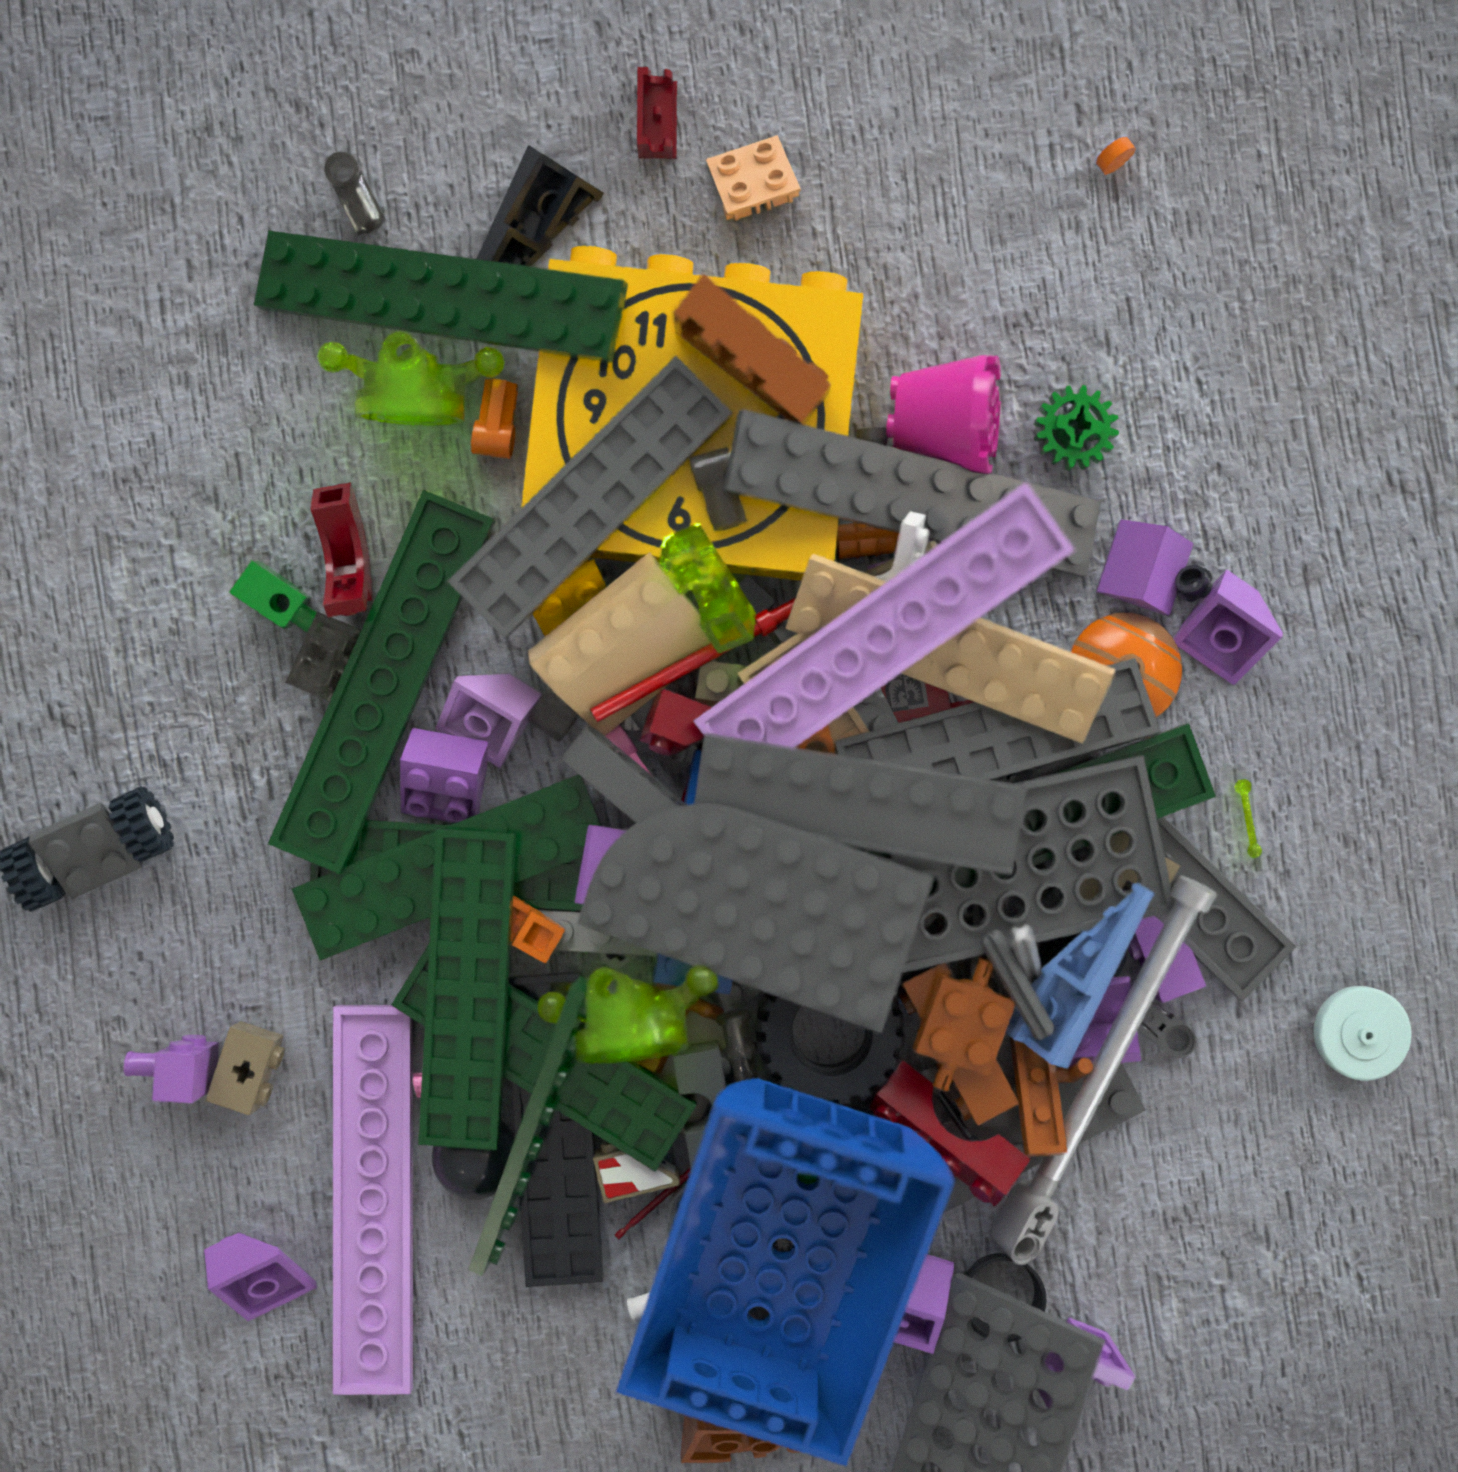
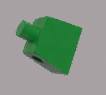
[229,560,324,636]

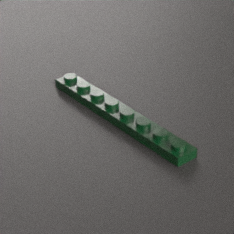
[468,976,596,1276]

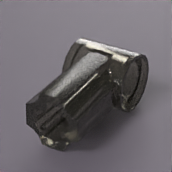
[324,151,387,235]
[689,446,747,532]

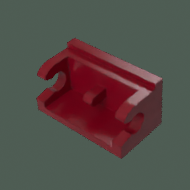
[637,67,677,159]

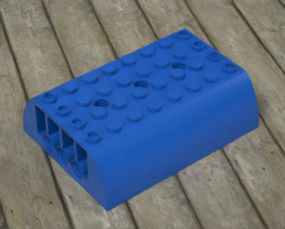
[616,1078,954,1466]

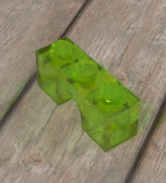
[659,522,756,654]

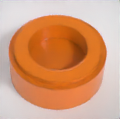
[1096,137,1136,175]

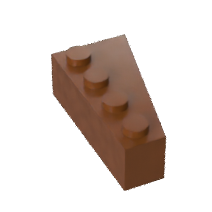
[898,963,1019,1126]

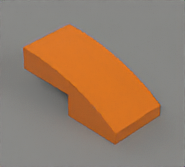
[511,895,565,964]

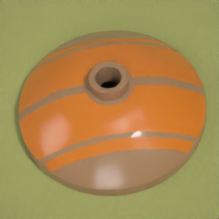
[1070,612,1182,717]

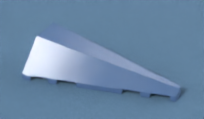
[1005,883,1154,1068]

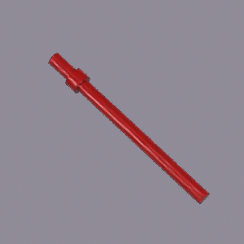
[590,598,796,723]

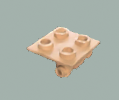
[706,135,801,222]

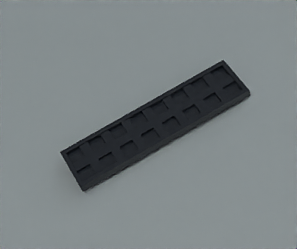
[508,971,604,1287]

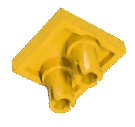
[532,559,607,637]

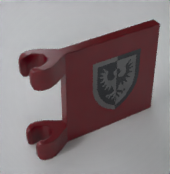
[880,673,974,723]

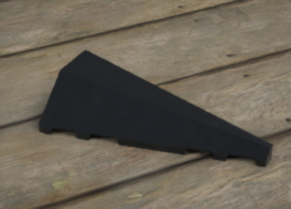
[476,145,604,267]

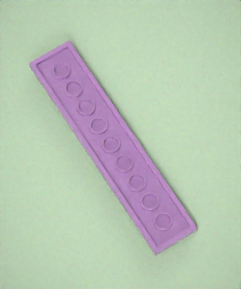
[694,482,1075,747]
[333,1005,413,1395]

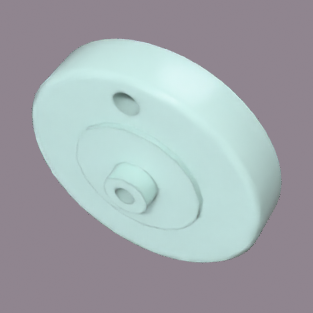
[1314,986,1412,1081]

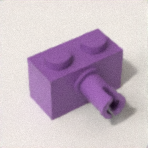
[124,1035,219,1103]

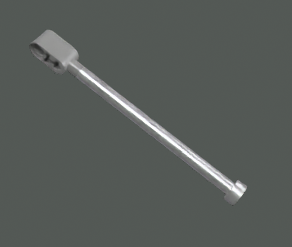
[991,876,1217,1265]

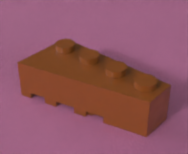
[673,273,832,425]

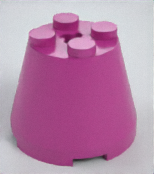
[887,355,1001,474]

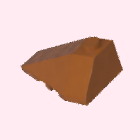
[680,1415,800,1463]

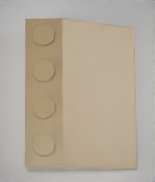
[528,552,721,736]

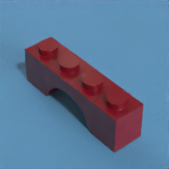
[869,1061,1031,1207]

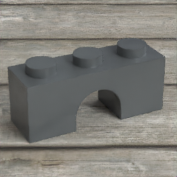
[672,1040,731,1171]

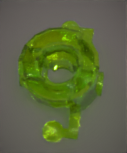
[317,331,505,426]
[537,965,719,1064]

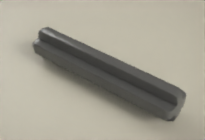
[980,930,1054,1040]

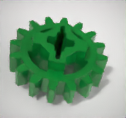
[1033,385,1119,470]

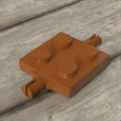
[912,958,1015,1091]

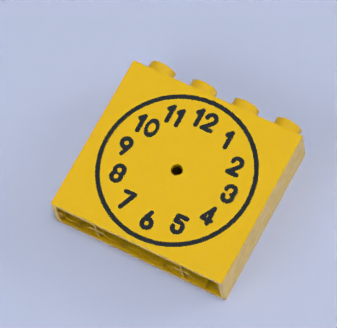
[521,246,864,581]

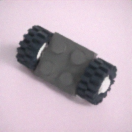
[0,786,174,912]

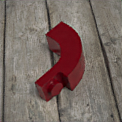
[310,482,373,617]

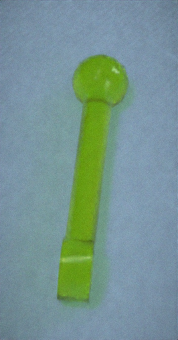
[1234,779,1262,858]

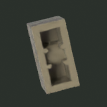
[205,1021,285,1116]

